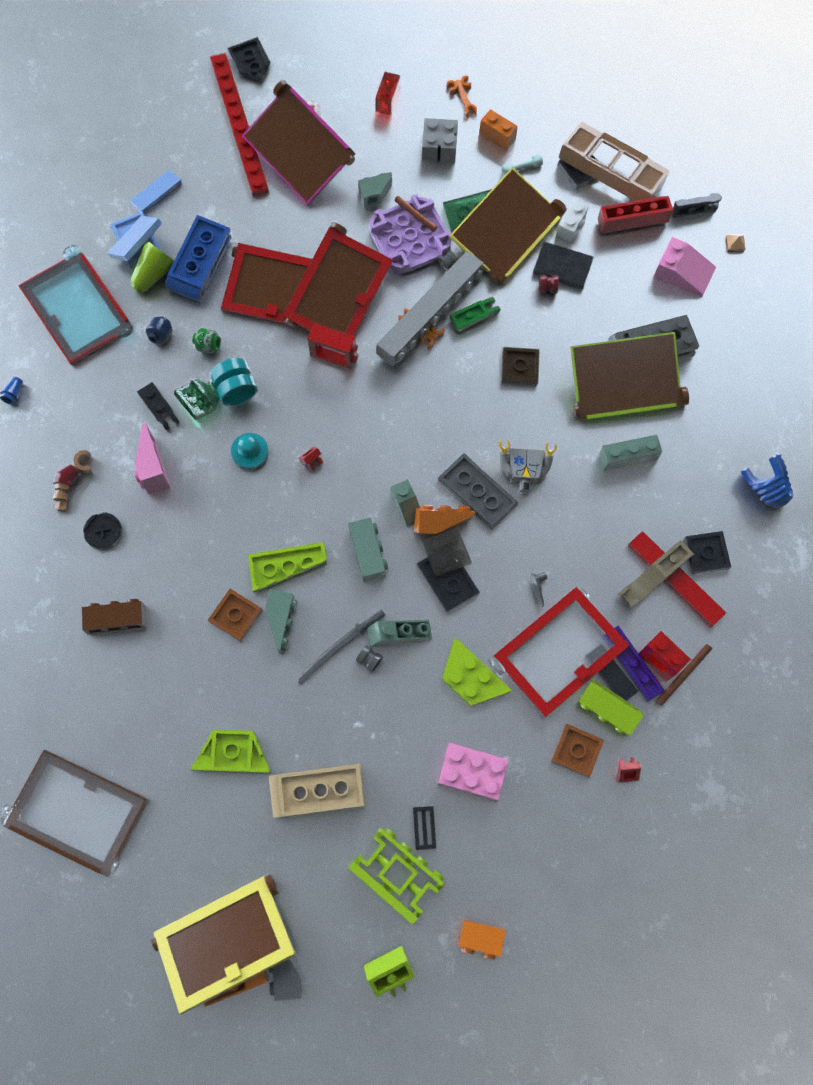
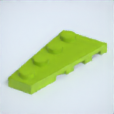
[248,542,327,593]

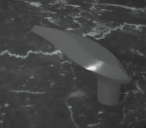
[531,572,547,607]

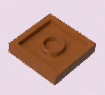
[208,589,263,642]
[551,724,604,778]

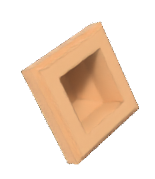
[726,234,746,251]

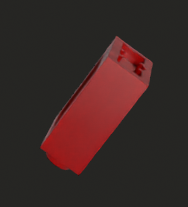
[307,323,359,369]

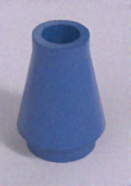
[0,376,23,405]

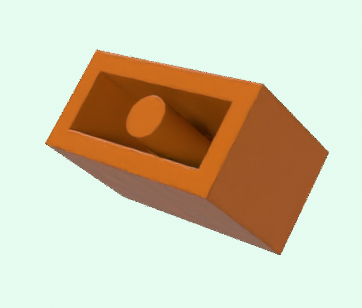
[479,109,518,150]
[458,919,506,960]

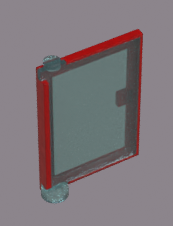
[18,245,133,365]

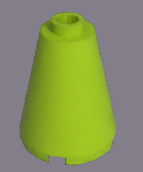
[130,241,174,293]

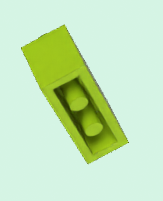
[579,679,644,735]

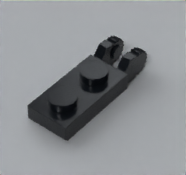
[672,193,722,218]
[137,382,179,430]

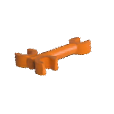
[446,75,477,117]
[398,308,445,350]

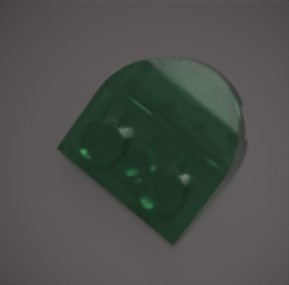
[174,377,219,420]

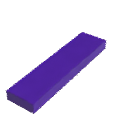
[602,625,665,702]

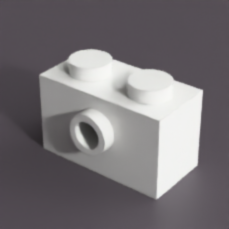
[555,198,589,244]

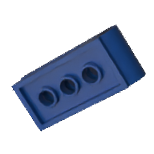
[165,215,232,302]

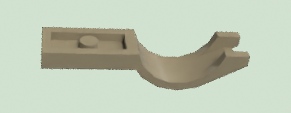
[618,540,694,608]

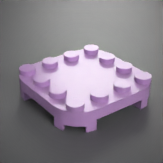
[370,194,451,275]

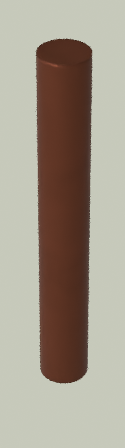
[394,196,438,232]

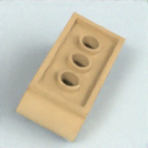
[269,764,366,818]

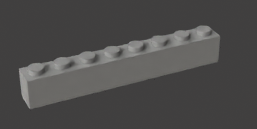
[376,251,484,366]

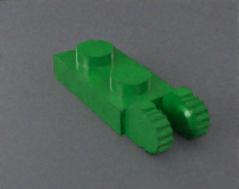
[449,297,501,332]

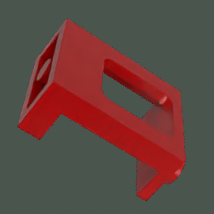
[639,631,691,682]

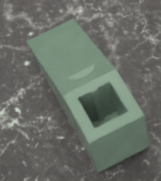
[266,589,297,654]
[367,620,432,647]

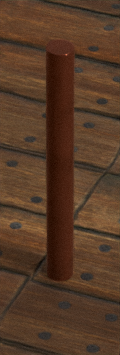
[656,644,712,706]

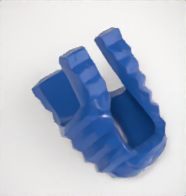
[741,453,794,508]

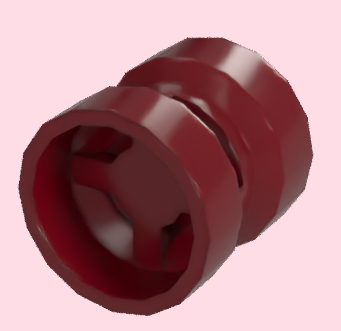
[539,275,559,293]

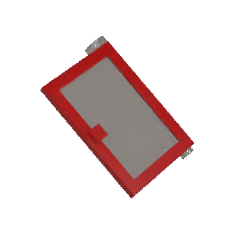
[488,587,630,718]

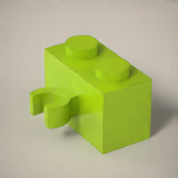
[363,946,415,998]

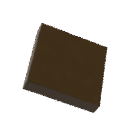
[501,347,539,385]

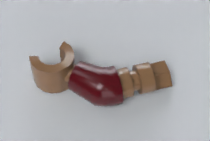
[53,450,92,511]

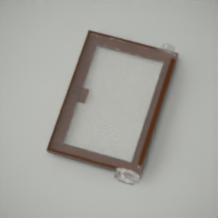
[0,749,148,877]

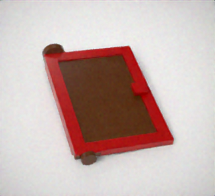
[283,222,393,336]
[221,243,312,329]

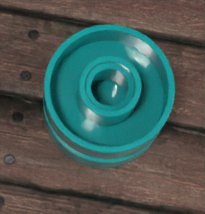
[210,358,258,406]

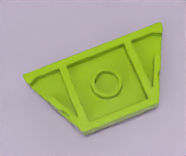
[442,638,511,707]
[191,729,270,773]

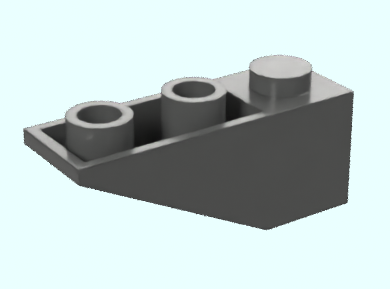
[269,958,302,1001]

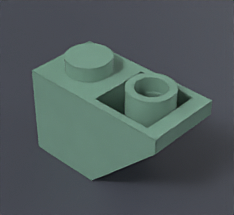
[358,172,392,208]

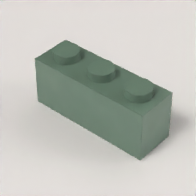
[599,435,663,471]
[348,517,388,582]

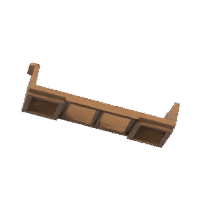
[558,121,670,201]

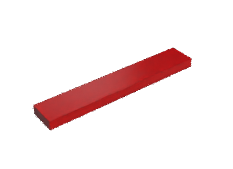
[628,531,726,627]

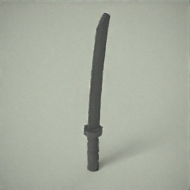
[298,609,386,684]

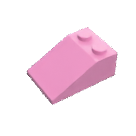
[654,236,716,296]
[134,423,170,494]

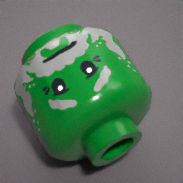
[192,328,221,354]

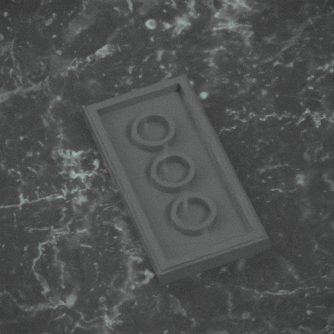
[438,453,518,530]

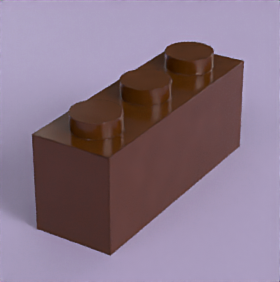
[82,599,146,634]

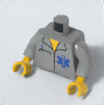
[498,440,557,493]

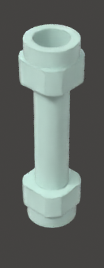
[501,154,543,175]

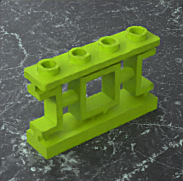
[348,828,445,925]

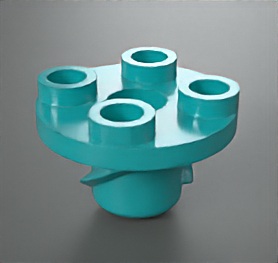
[231,433,269,470]

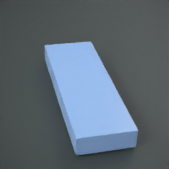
[130,169,182,213]

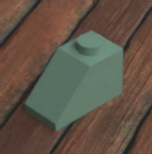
[390,479,420,527]

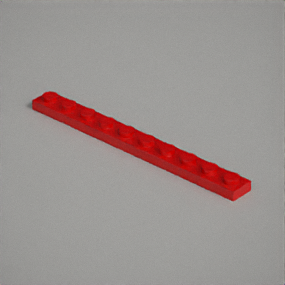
[210,53,269,197]

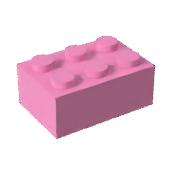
[438,743,509,802]

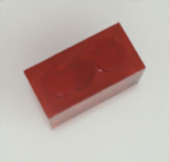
[375,71,401,116]

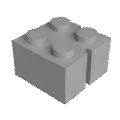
[422,118,458,162]

